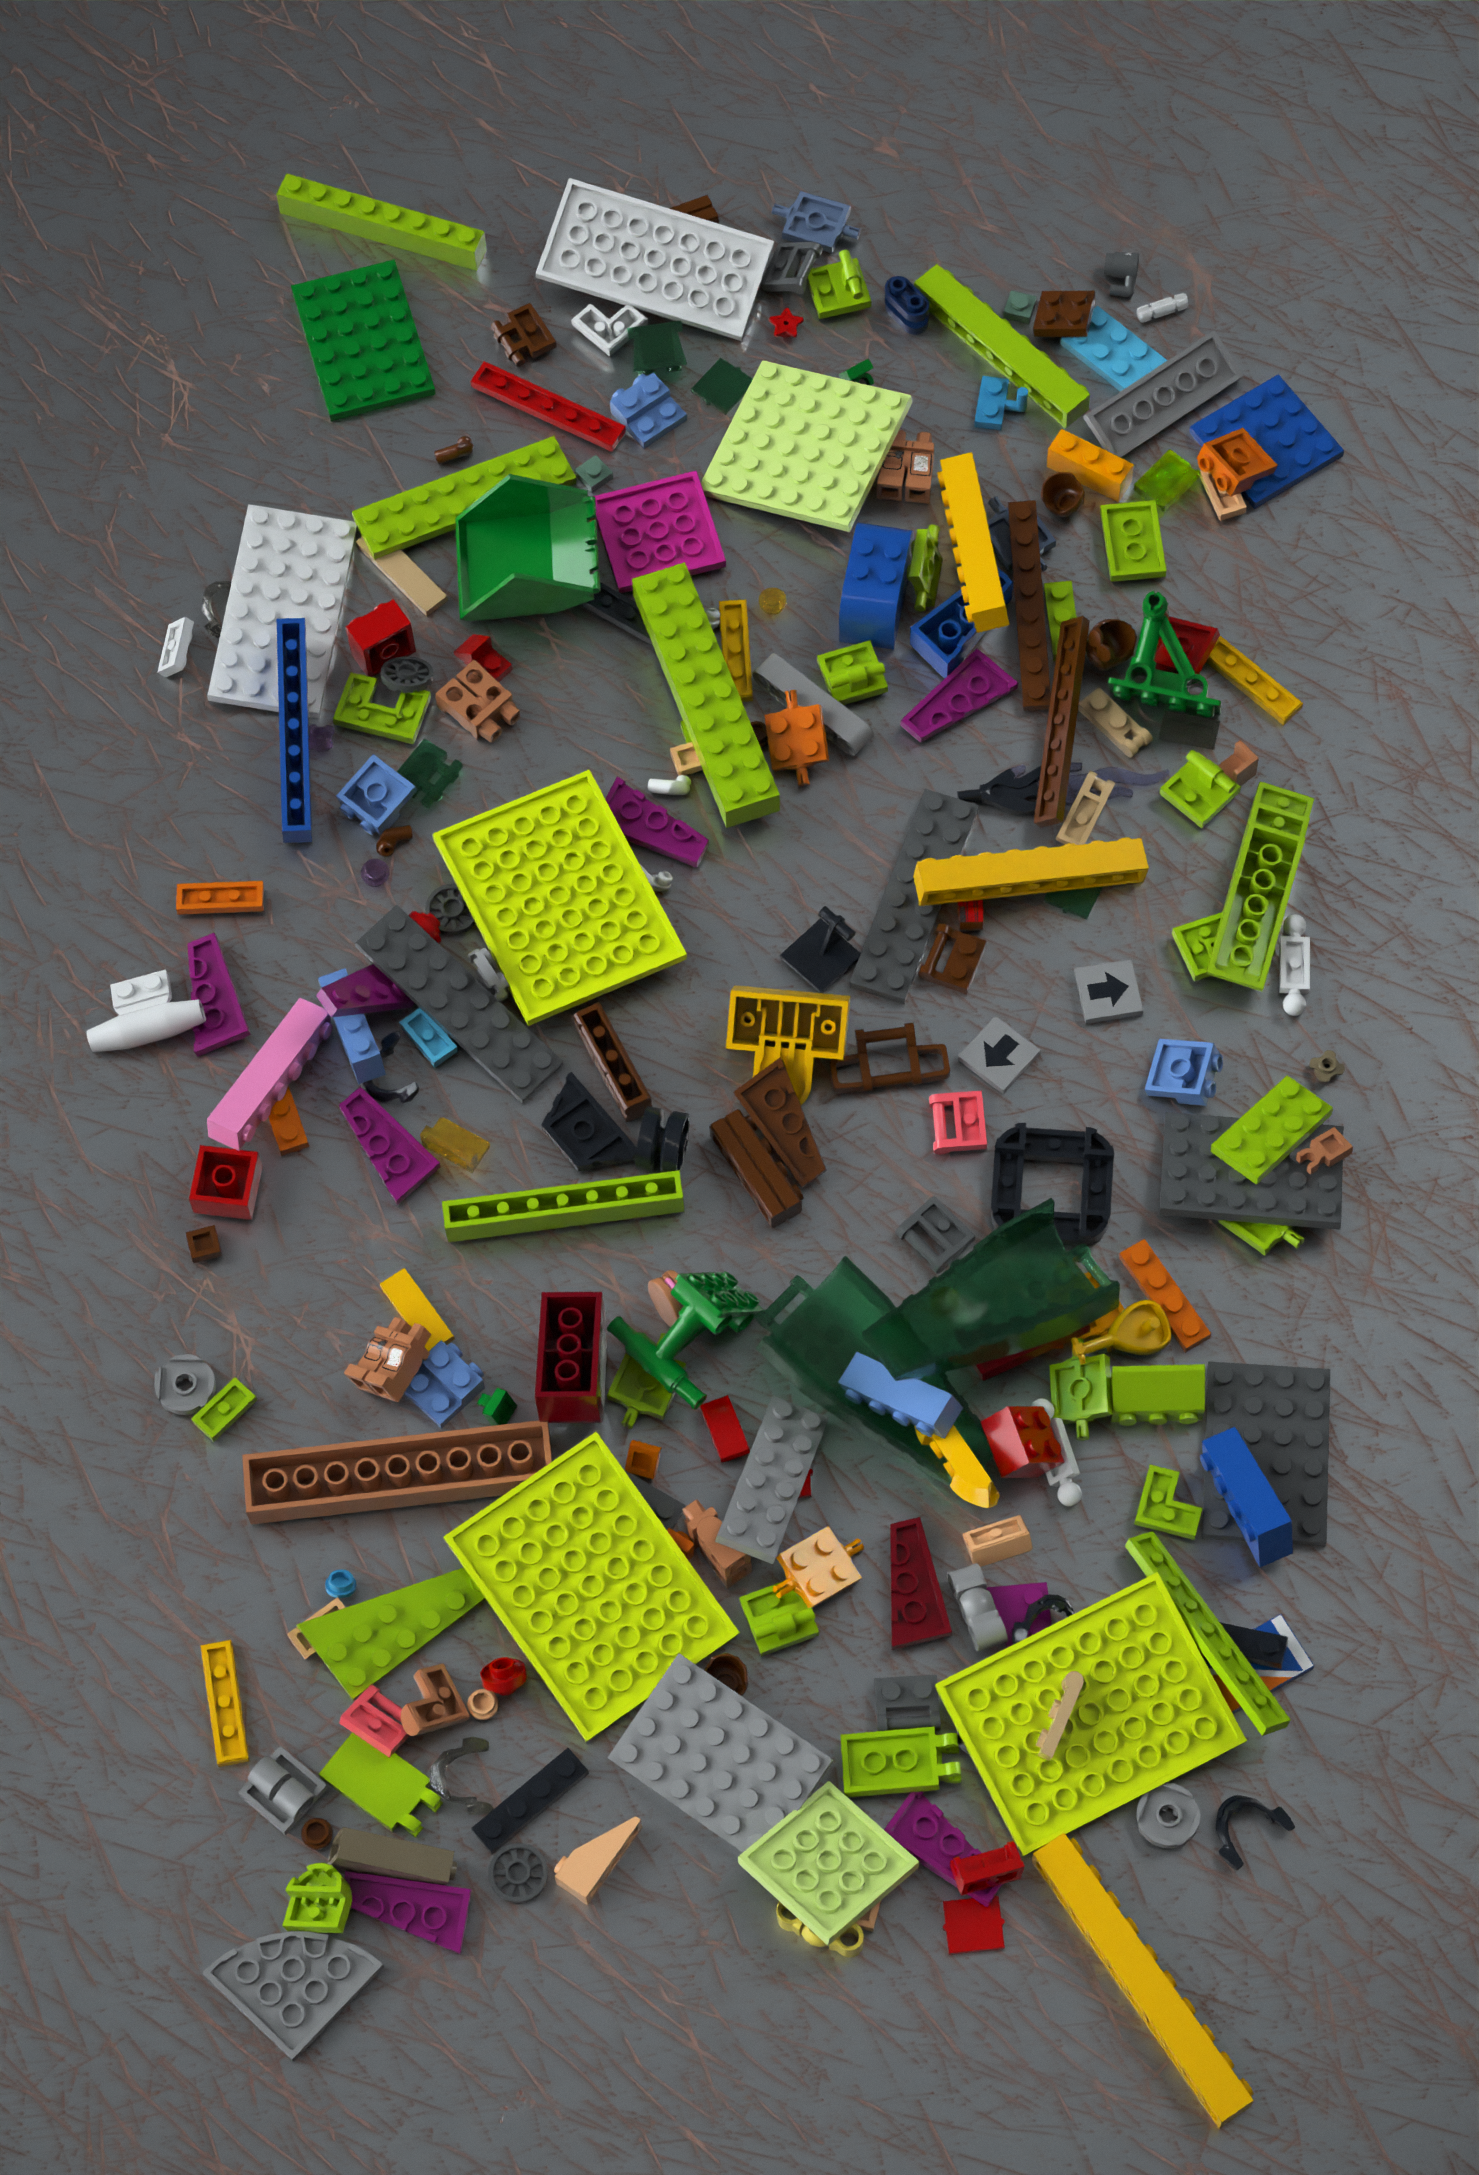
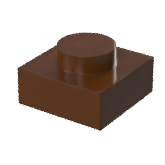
[185,1225,222,1263]

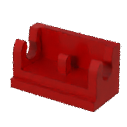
[949,1841,1025,1896]

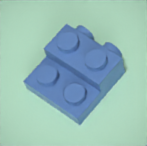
[610,372,687,449]
[336,754,417,836]
[1145,1039,1223,1106]
[404,1340,485,1429]

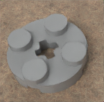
[468,948,511,1002]
[154,1354,216,1415]
[1136,1783,1201,1848]

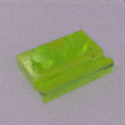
[1133,449,1200,512]

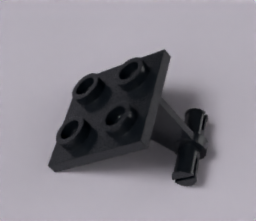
[780,906,861,993]

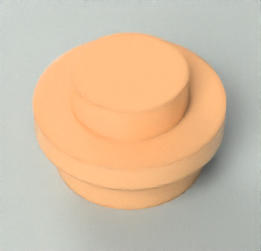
[467,1689,499,1720]

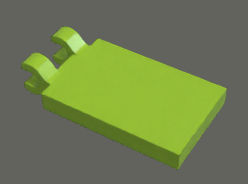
[840,1727,962,1798]
[318,1732,443,1838]

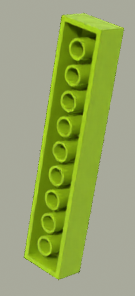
[632,562,780,828]

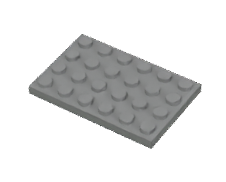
[607,1653,834,1852]

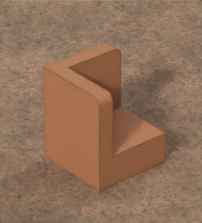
[1218,740,1259,786]

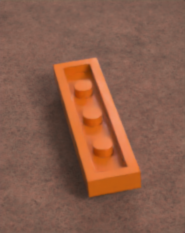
[1119,1238,1211,1353]

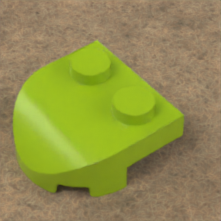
[282,1863,352,1933]

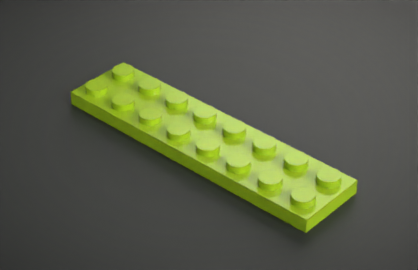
[352,436,577,560]

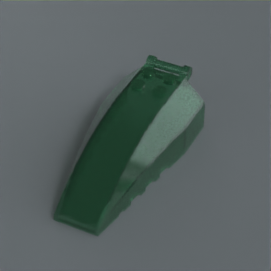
[862,1198,1120,1381]
[755,1255,993,1488]

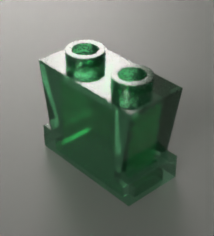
[626,321,687,376]

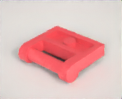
[929,1090,987,1155]
[339,1684,410,1758]

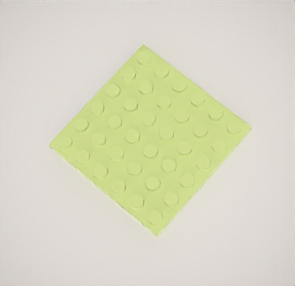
[701,360,913,532]

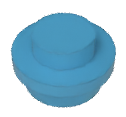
[325,1570,356,1598]

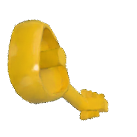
[1071,1300,1171,1365]

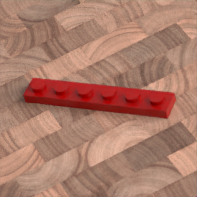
[470,361,626,452]

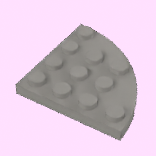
[202,1931,384,2062]

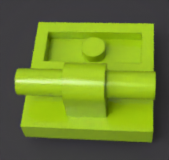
[807,249,872,319]
[817,640,888,705]
[1159,750,1241,828]
[739,1581,819,1657]

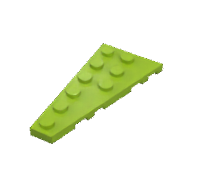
[296,1567,485,1700]

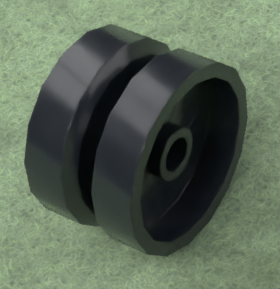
[635,1106,690,1173]

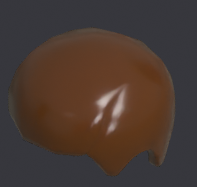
[1041,472,1085,517]
[704,1653,749,1696]

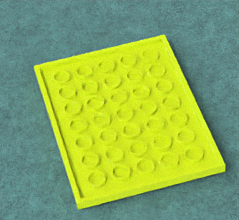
[433,769,687,1026]
[443,1432,740,1743]
[935,1572,1247,1857]

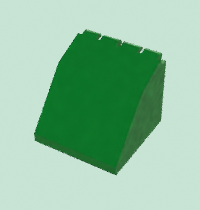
[455,474,600,621]

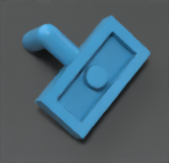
[974,376,1028,431]

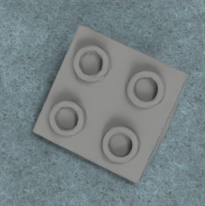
[238,1746,328,1836]

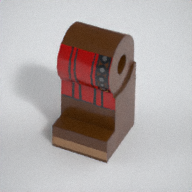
[956,899,983,931]

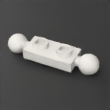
[1279,914,1310,1016]
[1031,1398,1082,1506]

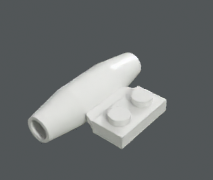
[87,969,206,1053]

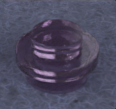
[361,859,390,887]

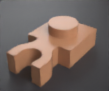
[1296,1127,1353,1175]

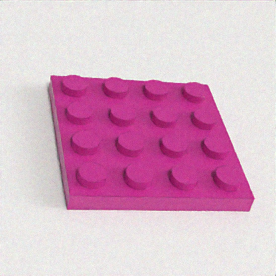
[593,470,726,593]

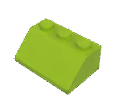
[1111,1364,1205,1426]

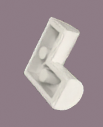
[571,304,648,357]

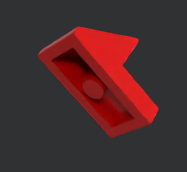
[454,634,513,682]

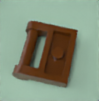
[918,924,987,995]

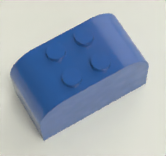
[839,522,914,650]

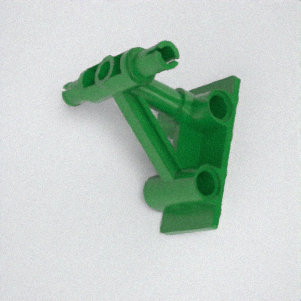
[1108,591,1222,718]
[607,1271,765,1410]

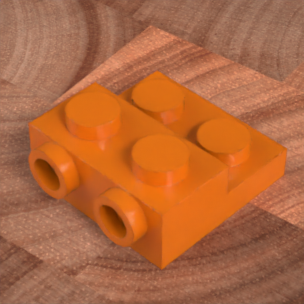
[1196,428,1278,496]

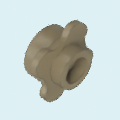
[1309,1050,1345,1083]

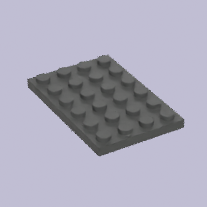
[1159,1112,1344,1230]
[1202,1361,1330,1547]

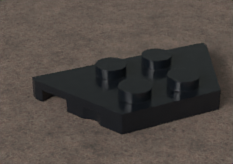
[541,1072,637,1171]

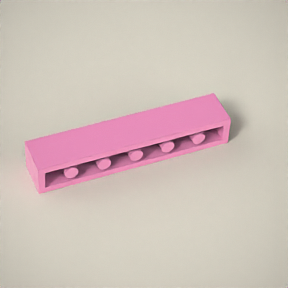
[207,998,333,1151]

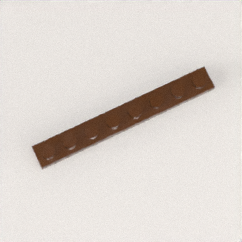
[1008,500,1051,711]
[1034,616,1090,828]

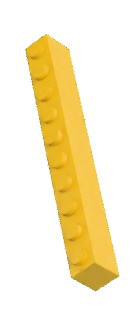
[1032,1833,1254,2129]

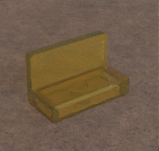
[420,1117,490,1173]

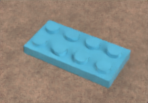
[1060,306,1167,391]

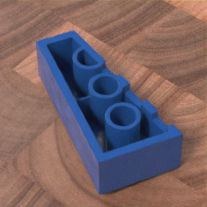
[910,567,1013,679]
[1200,1427,1293,1568]

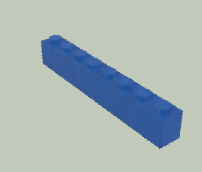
[276,618,312,843]

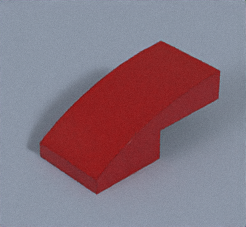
[700,1395,750,1463]

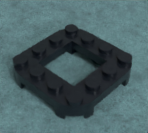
[990,1123,1114,1246]

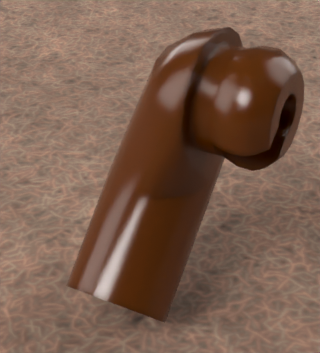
[434,436,474,464]
[376,825,413,857]

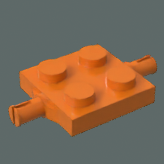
[764,690,829,787]

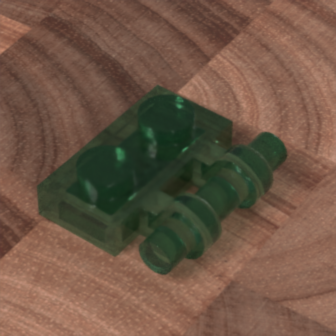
[397,738,463,808]

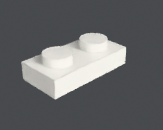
[157,617,194,677]

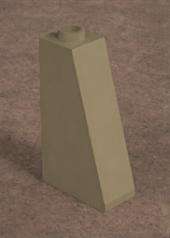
[328,1827,457,1886]

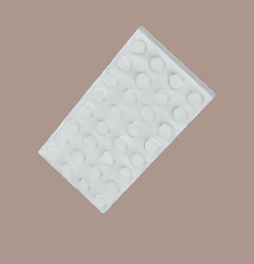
[536,178,774,341]
[207,504,357,719]

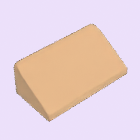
[962,1515,1033,1567]

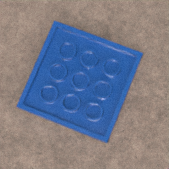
[1189,374,1344,509]

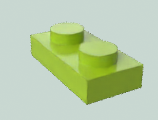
[191,1377,257,1442]

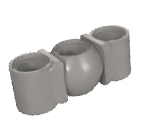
[947,1563,1008,1651]

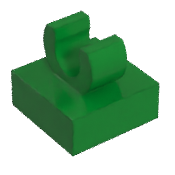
[838,358,874,385]
[476,1388,518,1426]

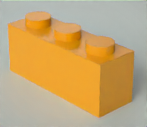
[1047,429,1134,503]

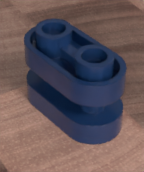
[884,276,929,335]

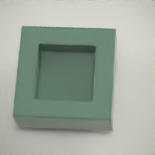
[1003,290,1037,324]
[574,455,613,493]

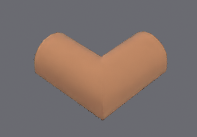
[401,1663,470,1736]

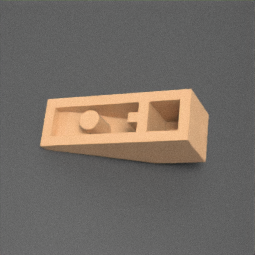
[554,1816,642,1905]

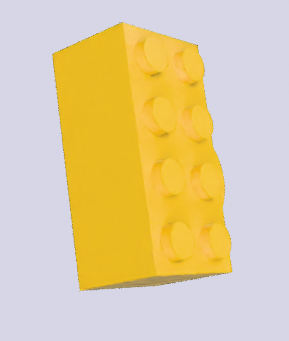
[726,985,851,1105]

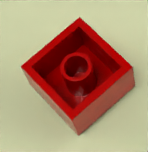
[345,599,416,677]
[189,1145,263,1220]
[981,1406,1065,1478]

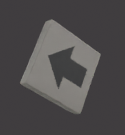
[1074,959,1143,1024]
[958,1016,1041,1094]

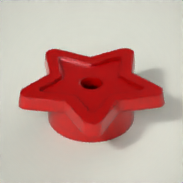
[769,308,804,338]

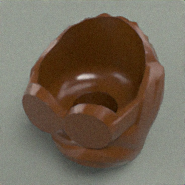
[1086,619,1137,671]

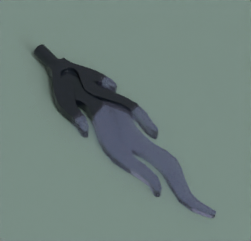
[957,762,1170,815]

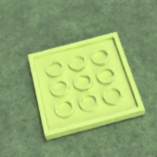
[738,1781,919,1946]

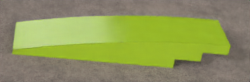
[1206,781,1315,992]

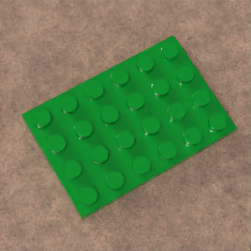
[291,259,436,421]

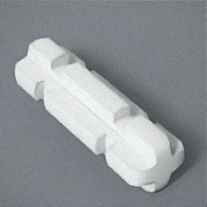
[1137,293,1189,323]

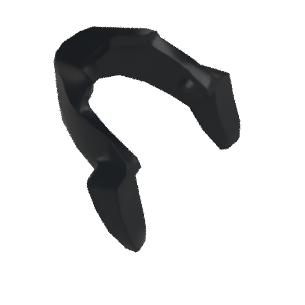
[361,1031,419,1103]
[1012,1594,1075,1645]
[1215,1795,1295,1870]

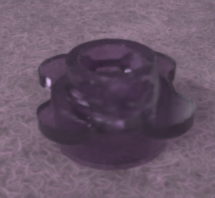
[309,724,335,752]

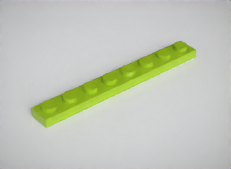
[1125,1531,1291,1736]

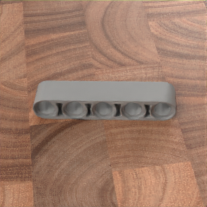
[752,653,874,756]

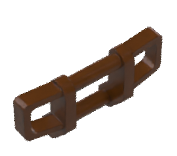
[830,1023,950,1093]

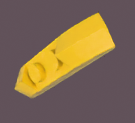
[914,1425,1000,1508]

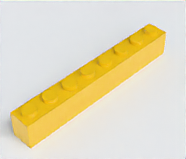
[937,452,1010,633]
[913,837,1149,906]

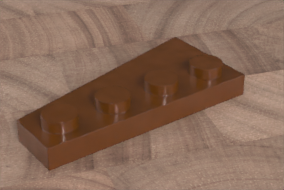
[733,1057,827,1188]

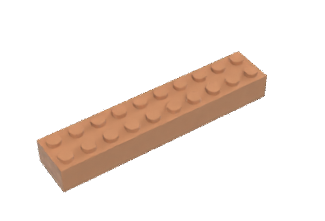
[242,1420,553,1525]

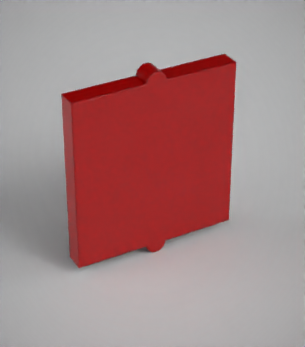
[943,1896,1005,1955]

